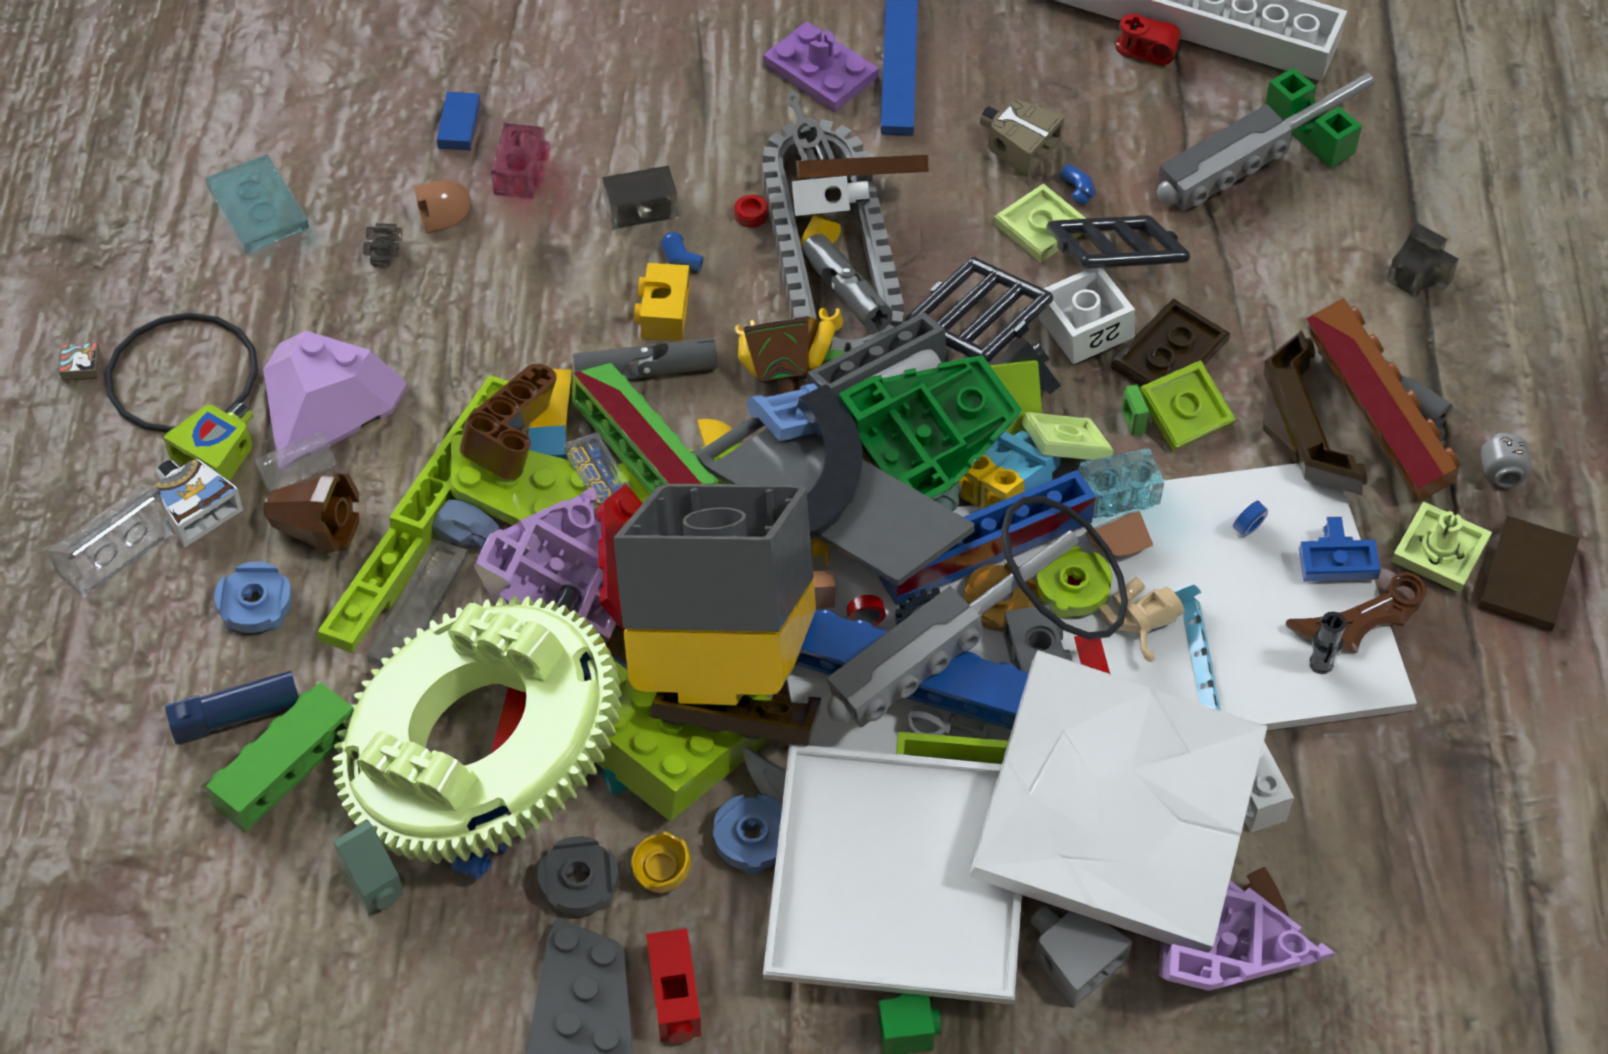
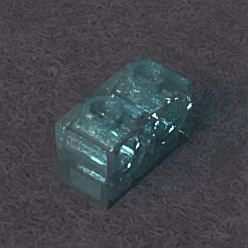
[1079,448,1164,518]

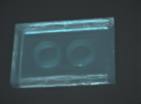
[205,154,309,253]

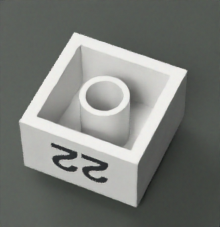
[1039,268,1135,364]

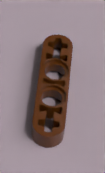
[796,155,929,178]

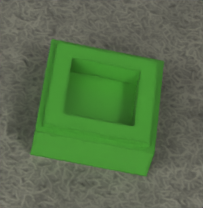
[1121,385,1149,436]

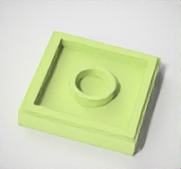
[994,183,1087,263]
[1022,412,1114,462]

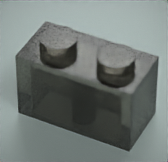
[602,165,679,230]

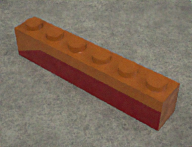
[1306,298,1460,502]

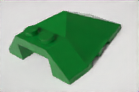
[839,355,1022,500]

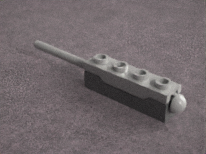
[1157,73,1375,212]
[827,531,1079,728]

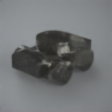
[363,223,402,268]

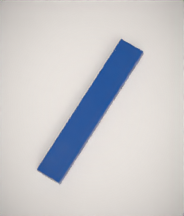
[880,0,918,135]

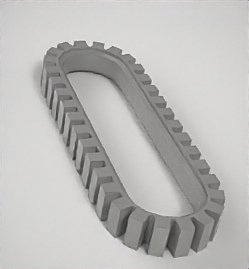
[762,119,904,352]

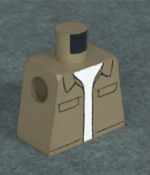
[980,100,1065,177]

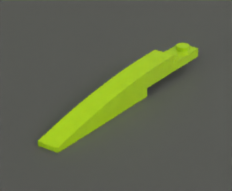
[317,375,509,653]

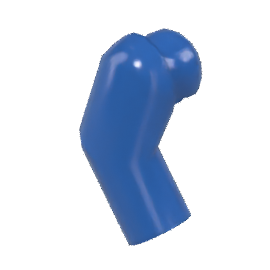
[1060,164,1096,206]
[661,232,704,272]

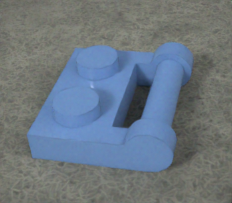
[747,384,818,441]

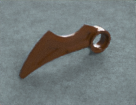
[1285,572,1426,653]

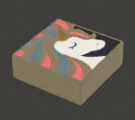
[59,343,100,380]

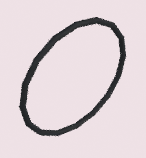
[105,312,258,432]
[1001,496,1128,639]

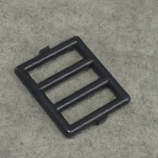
[1046,215,1190,269]
[905,257,1053,362]

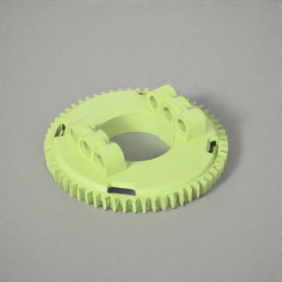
[333,596,622,864]

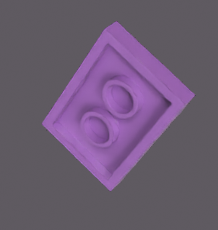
[763,21,879,112]

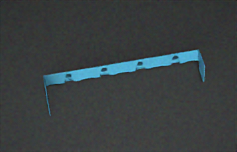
[1174,584,1221,711]

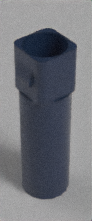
[164,671,299,744]

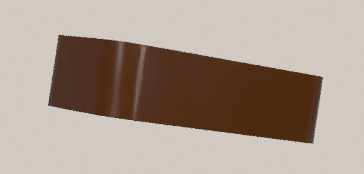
[460,364,557,479]

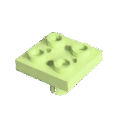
[1391,501,1492,593]

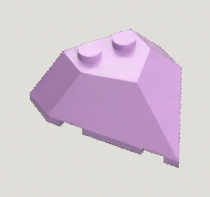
[263,331,408,473]
[474,487,616,642]
[1158,880,1335,991]

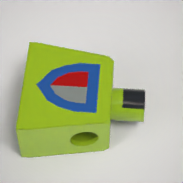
[163,403,254,481]

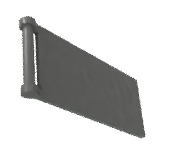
[691,417,974,586]

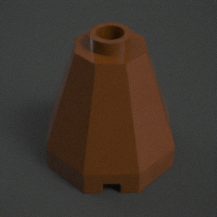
[263,473,359,551]

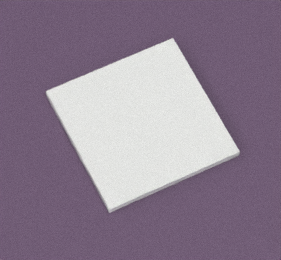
[763,743,1022,1004]

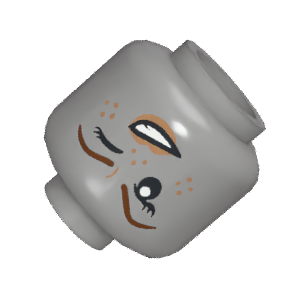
[1480,433,1532,488]

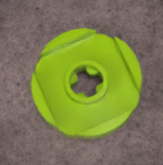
[1036,546,1112,619]

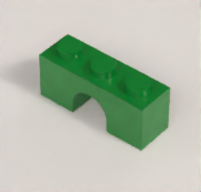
[1265,68,1362,168]
[878,993,941,1054]

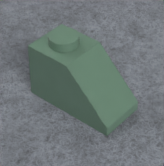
[333,820,403,915]

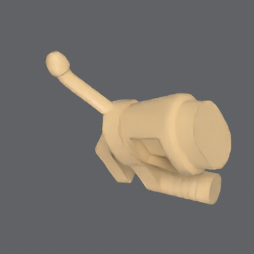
[1099,577,1185,662]

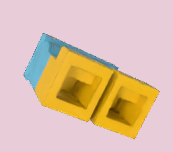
[958,430,1061,509]

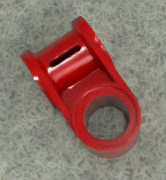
[1115,14,1181,66]

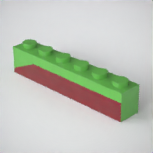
[572,363,717,494]

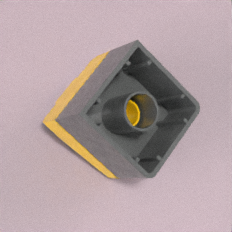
[613,484,816,705]

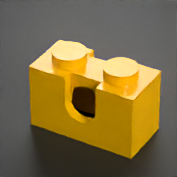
[634,263,690,341]

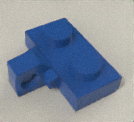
[1299,517,1381,581]

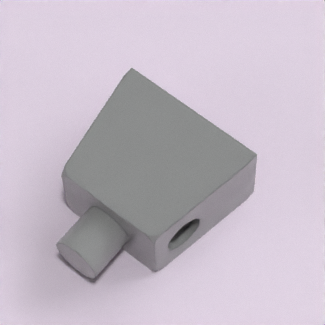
[1030,905,1133,1008]

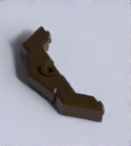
[1263,330,1367,495]

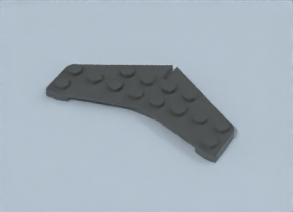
[526,918,633,1054]

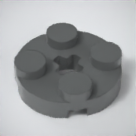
[537,836,619,916]

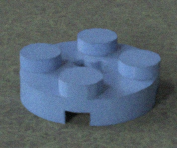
[214,562,293,633]
[713,794,782,875]

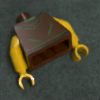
[735,308,843,394]

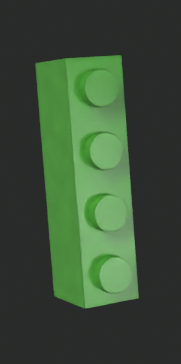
[206,682,354,832]

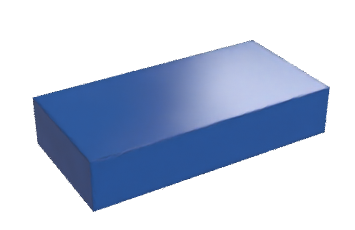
[437,91,481,151]

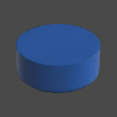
[1233,500,1268,536]

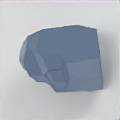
[432,500,499,548]

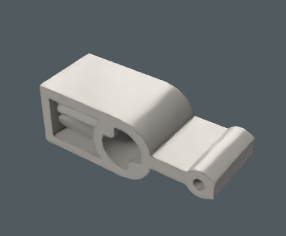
[786,91,835,179]

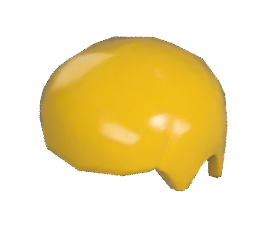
[630,831,692,893]

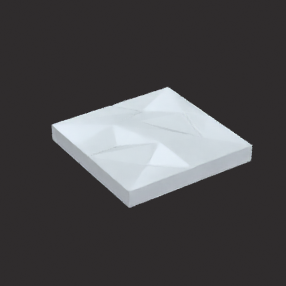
[969,650,1268,953]

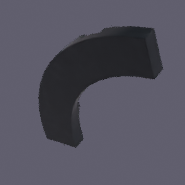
[797,384,863,540]

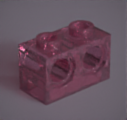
[491,123,550,199]

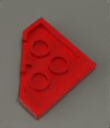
[596,484,643,632]

